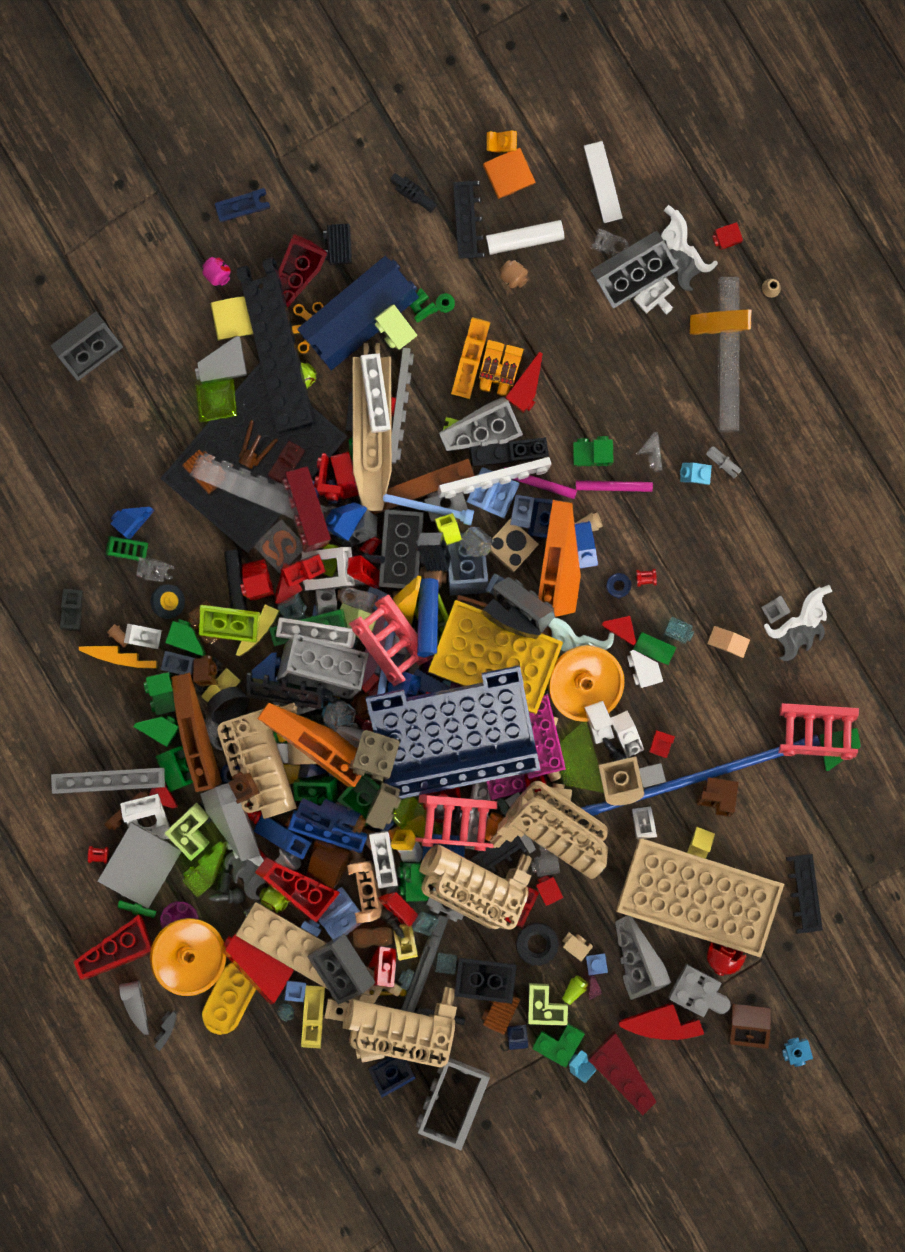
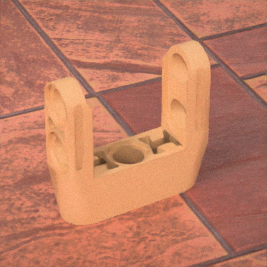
[347,860,383,923]

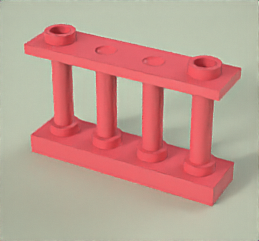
[349,594,433,686]
[778,703,859,760]
[415,795,497,851]

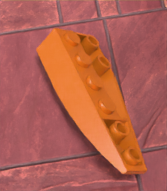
[538,500,581,617]
[257,703,362,787]

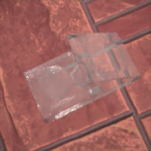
[636,432,662,472]

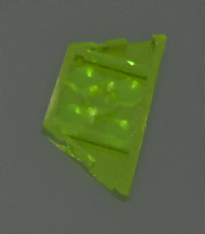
[560,722,604,793]

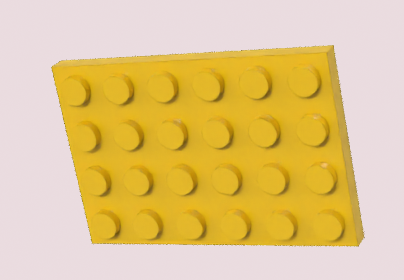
[428,600,563,714]

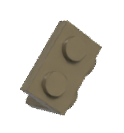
[349,730,400,782]

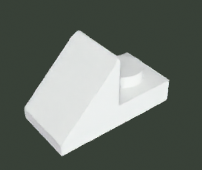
[124,624,162,649]
[584,701,614,744]

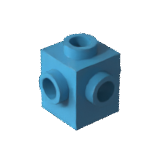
[782,1037,813,1067]

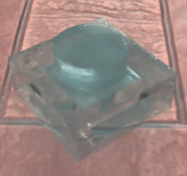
[412,912,439,936]
[436,952,457,975]
[399,968,415,990]

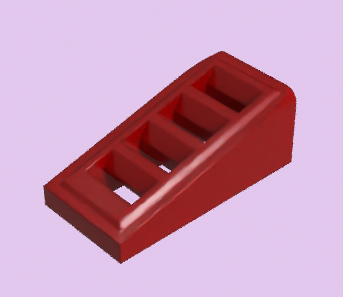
[347,555,380,589]

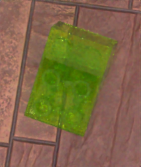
[182,840,229,898]

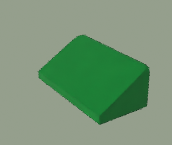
[633,632,677,665]

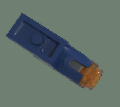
[296,798,366,833]

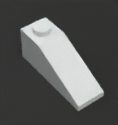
[369,831,398,888]

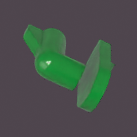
[410,288,439,322]

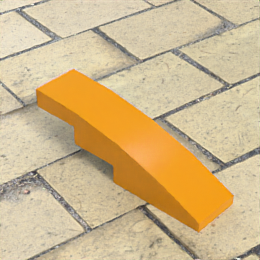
[690,310,751,335]
[451,317,490,399]
[79,646,158,669]

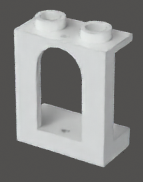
[301,547,355,590]
[121,794,170,840]

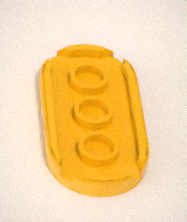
[202,963,256,1035]

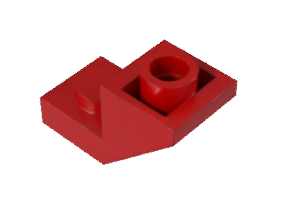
[331,452,359,500]

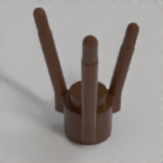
[238,420,278,469]

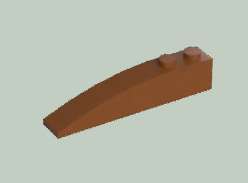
[370,459,475,515]

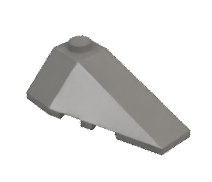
[439,397,523,451]
[201,783,260,861]
[615,915,671,1000]

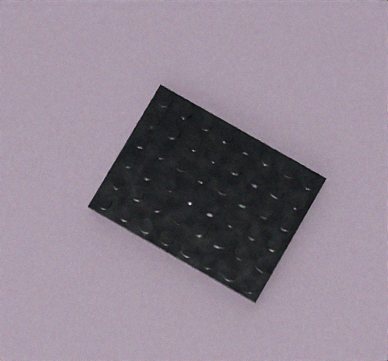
[160,363,347,553]

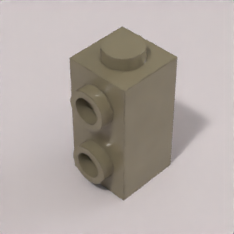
[366,782,401,830]

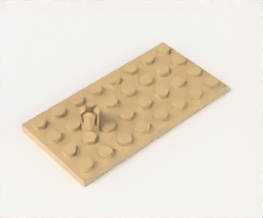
[616,838,784,957]

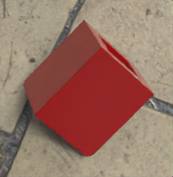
[649,730,675,758]

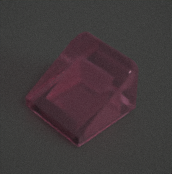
[588,975,602,1000]

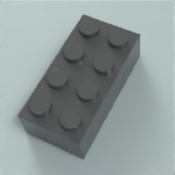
[591,231,679,309]
[379,510,424,589]

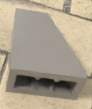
[195,336,247,384]

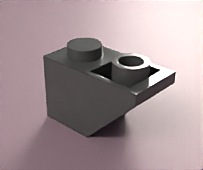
[335,510,377,547]

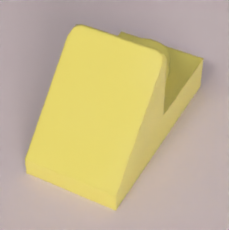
[201,668,241,702]
[687,827,715,859]
[393,924,418,960]

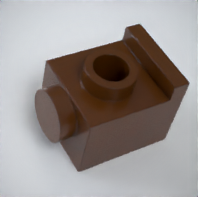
[193,655,218,686]
[228,772,260,804]

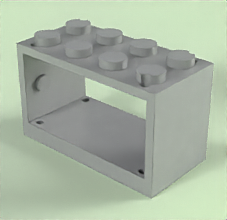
[277,634,369,700]
[416,1058,490,1150]

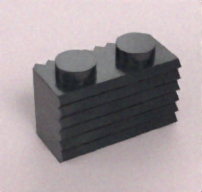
[323,224,352,265]
[416,532,451,572]

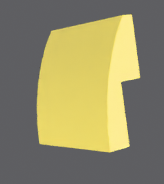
[210,296,253,341]

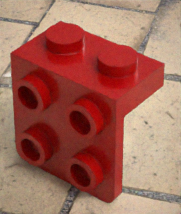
[314,453,344,501]

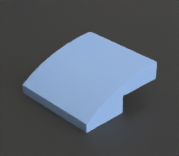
[467,467,519,518]
[319,887,362,939]

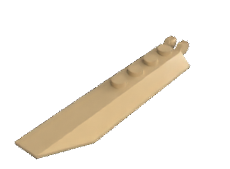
[353,343,392,511]

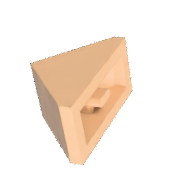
[707,626,750,658]

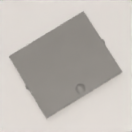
[97,822,182,909]

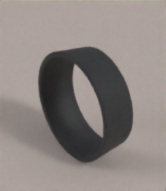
[207,687,250,724]

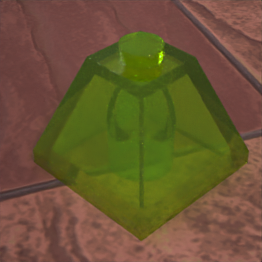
[196,379,237,422]

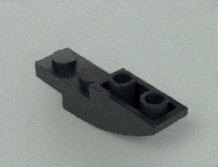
[469,437,549,467]

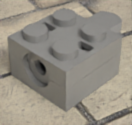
[668,963,730,1017]

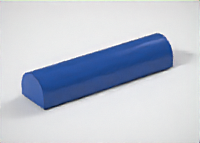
[417,578,438,658]
[288,810,368,853]

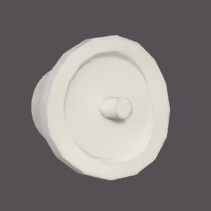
[275,848,301,870]

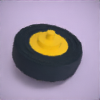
[150,584,185,619]

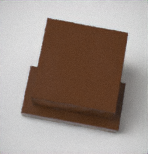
[697,777,739,817]
[306,839,352,888]

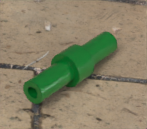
[117,901,157,918]

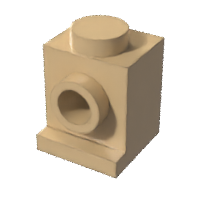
[562,932,593,961]
[325,998,349,1021]

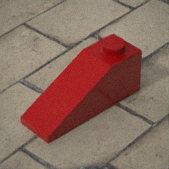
[505,352,543,413]

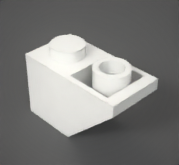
[627,650,663,688]
[611,711,644,758]

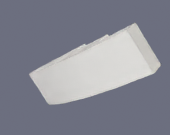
[584,141,622,223]

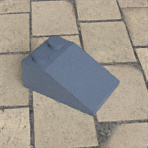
[447,532,488,596]

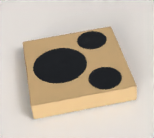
[485,518,539,573]

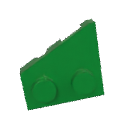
[819,728,861,771]

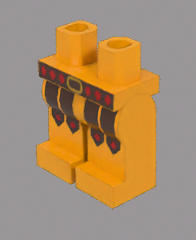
[479,340,524,397]

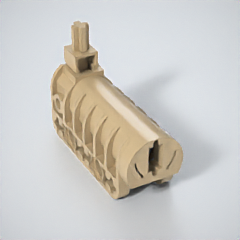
[217,702,298,819]
[490,781,608,879]
[419,844,532,930]
[343,987,457,1067]

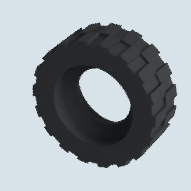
[516,922,559,966]

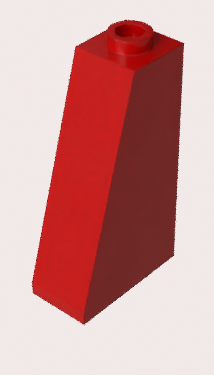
[223,934,294,1005]

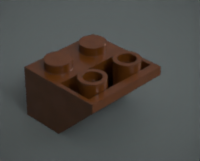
[728,1003,771,1049]

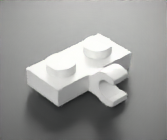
[634,278,675,315]

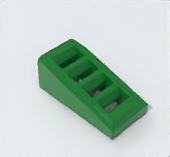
[105,536,148,562]

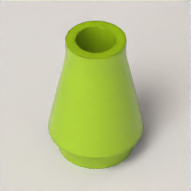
[562,975,588,1005]

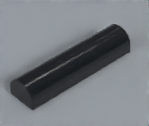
[224,550,248,611]

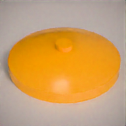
[548,645,624,722]
[150,918,226,996]

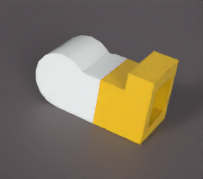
[390,830,423,862]

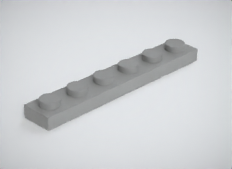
[391,348,414,464]
[51,768,165,794]

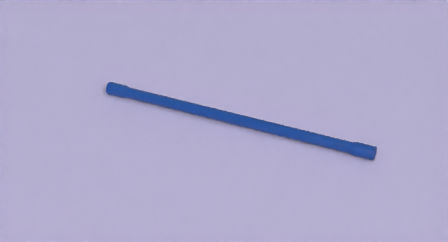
[581,734,820,820]

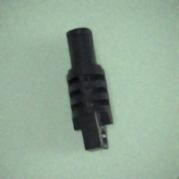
[390,173,437,213]

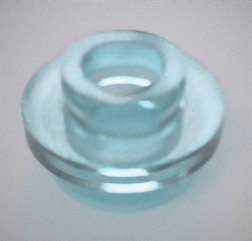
[277,1003,295,1022]

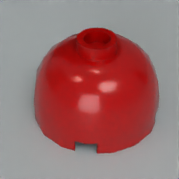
[707,942,747,976]

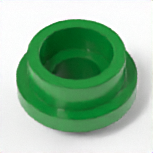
[436,293,455,313]

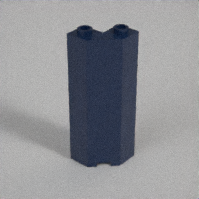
[297,255,419,371]

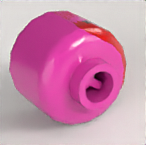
[202,257,231,286]

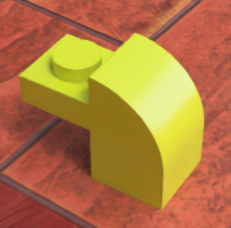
[435,513,462,545]

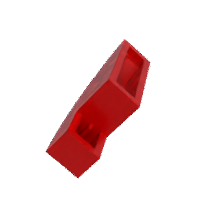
[618,1002,704,1040]

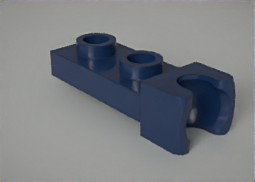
[215,188,271,223]

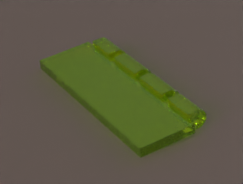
[392,797,443,850]

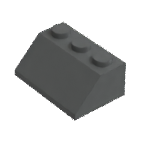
[50,312,123,381]
[493,577,555,633]
[307,934,376,1005]

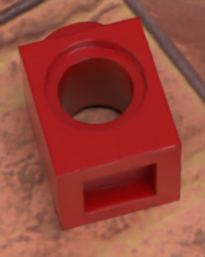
[712,222,743,250]
[536,875,563,906]

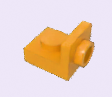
[487,130,517,153]

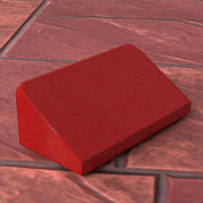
[378,892,419,927]

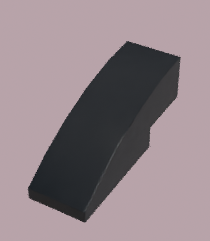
[481,599,541,639]

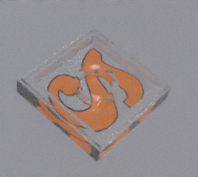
[254,519,304,574]

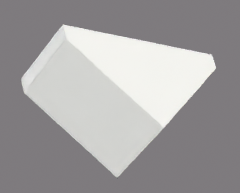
[632,806,657,840]

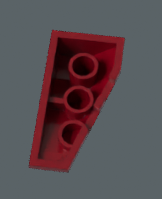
[278,234,327,308]

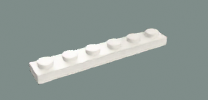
[437,457,551,498]

